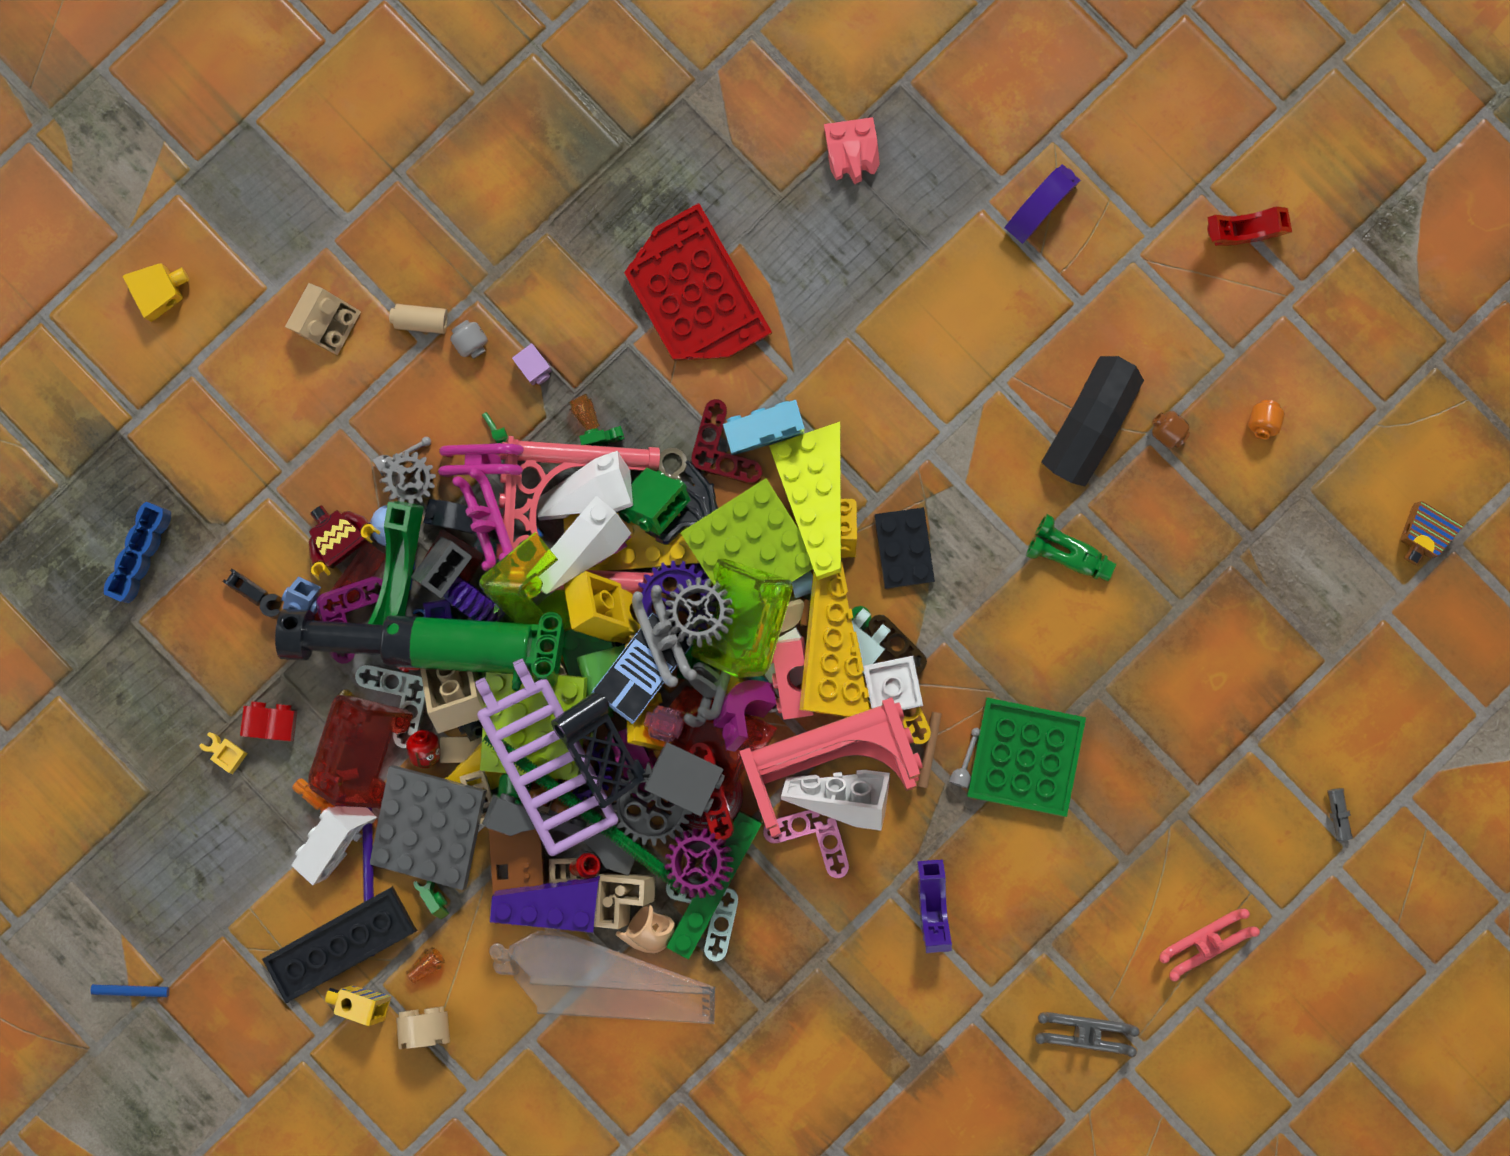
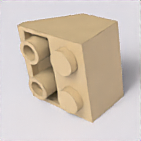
[285,283,361,355]

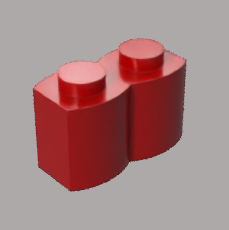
[240,701,297,741]

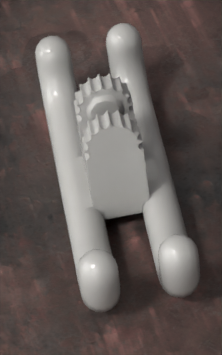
[632,585,697,687]

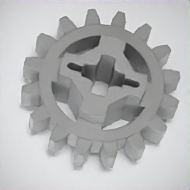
[379,451,436,504]

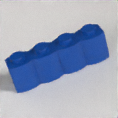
[104,502,171,603]

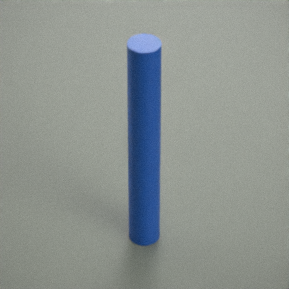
[91,984,169,997]

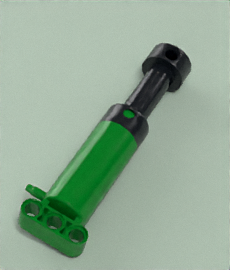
[275,609,565,691]

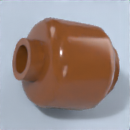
[1152,411,1190,448]

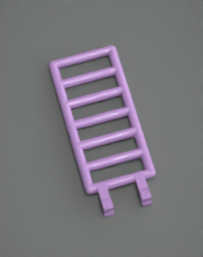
[475,659,618,856]

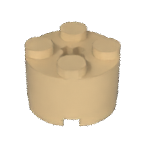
[396,1006,450,1049]

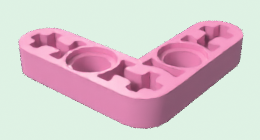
[763,810,849,878]

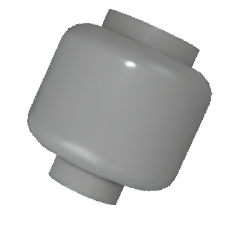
[450,320,488,359]

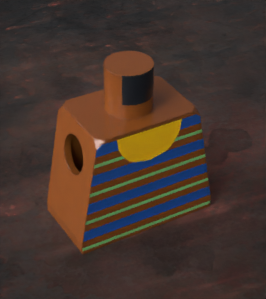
[1400,501,1463,565]

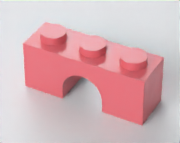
[768,637,815,720]

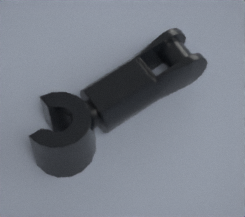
[222,568,282,619]

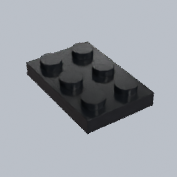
[874,507,935,589]

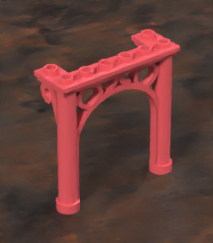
[493,436,660,594]

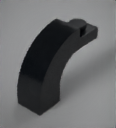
[423,499,515,541]

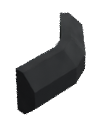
[1041,356,1144,487]

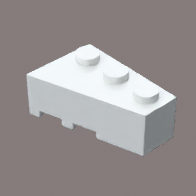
[291,798,377,885]

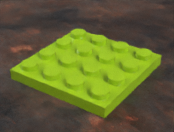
[680,478,813,618]
[480,673,587,780]

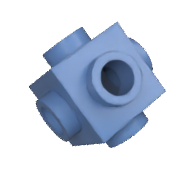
[282,577,321,615]

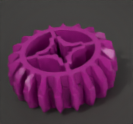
[665,828,734,898]

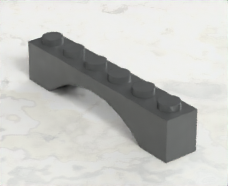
[482,793,635,876]

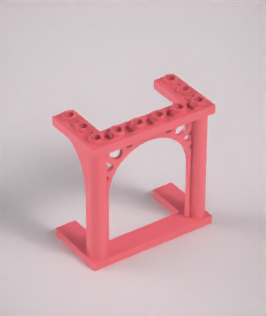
[740,697,923,838]

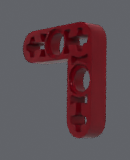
[691,399,762,484]

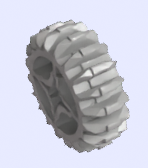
[664,578,734,647]

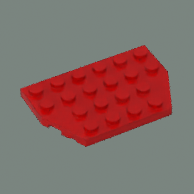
[624,203,772,361]

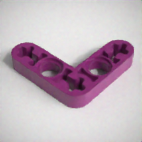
[316,577,383,664]

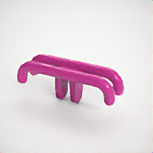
[438,443,524,477]
[452,468,513,571]

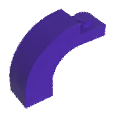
[1004,164,1081,244]
[917,859,952,953]

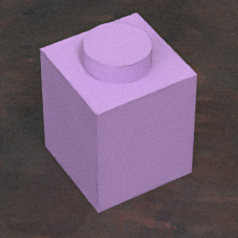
[512,343,552,386]

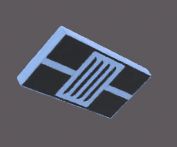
[592,613,693,724]

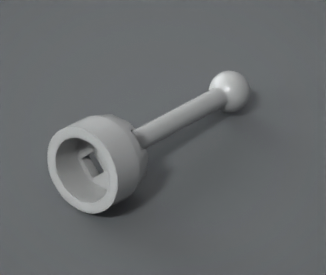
[373,437,431,477]
[949,728,980,789]

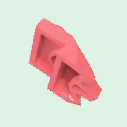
[824,117,880,184]

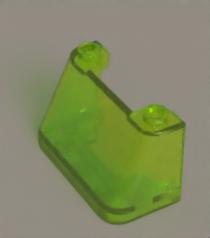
[691,559,793,678]

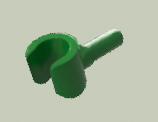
[482,412,508,443]

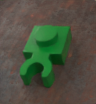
[579,426,625,446]

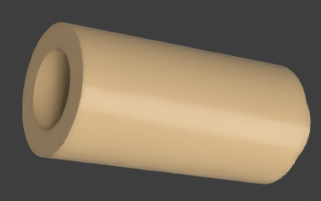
[389,304,448,334]

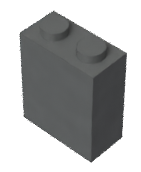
[411,537,472,598]
[644,742,725,816]

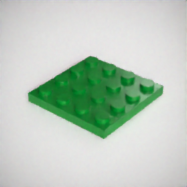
[967,697,1086,817]

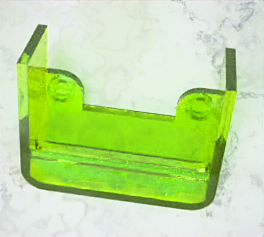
[479,532,571,630]

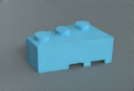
[723,400,805,455]

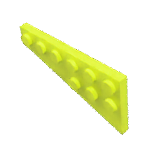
[769,422,841,580]

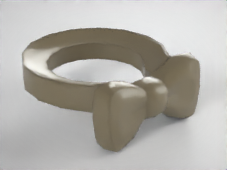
[659,448,687,481]

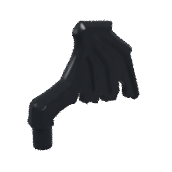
[645,460,718,545]

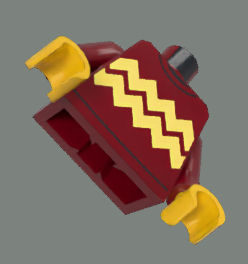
[308,505,381,581]

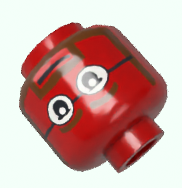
[406,730,440,768]

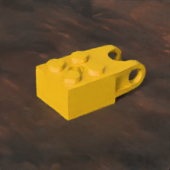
[564,571,641,644]

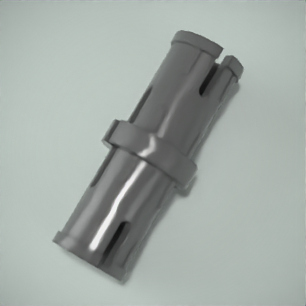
[1327,788,1353,841]

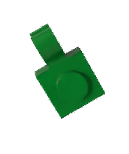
[413,880,449,920]

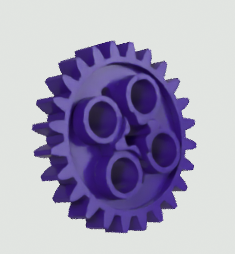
[638,560,716,639]

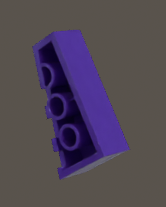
[490,876,600,933]

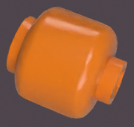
[1248,400,1285,439]

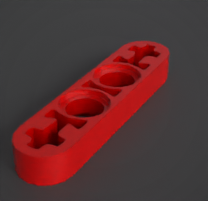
[689,743,734,840]

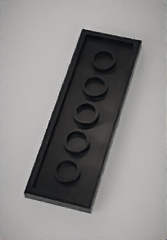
[262,886,417,1003]

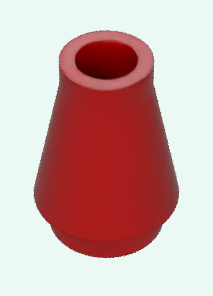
[569,853,600,879]

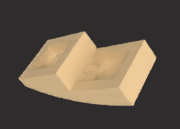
[440,736,482,763]

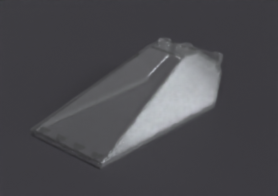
[489,928,715,1024]

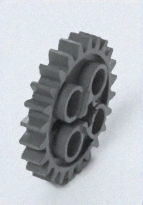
[611,762,692,846]

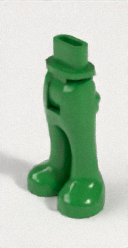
[1026,514,1116,581]

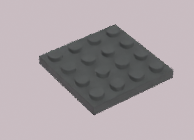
[370,765,487,890]

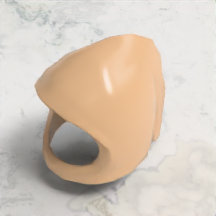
[616,904,675,953]

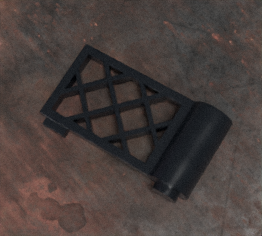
[551,692,646,808]

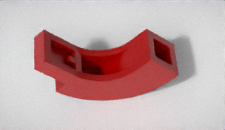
[1207,206,1292,246]

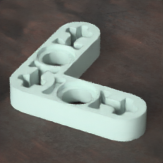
[355,665,426,748]
[666,878,738,961]

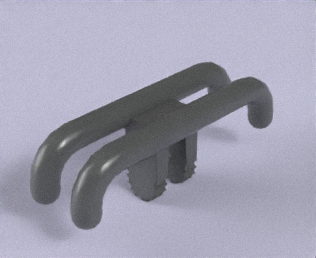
[683,638,735,727]
[1035,1012,1140,1057]

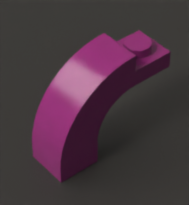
[714,680,776,752]

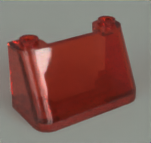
[308,695,413,808]

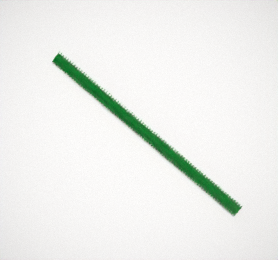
[482,735,685,896]

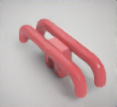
[1159,908,1260,982]

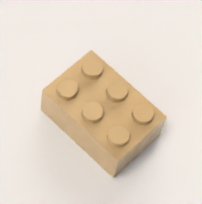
[420,668,485,733]

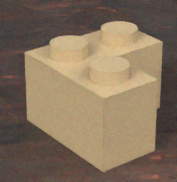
[595,872,655,929]

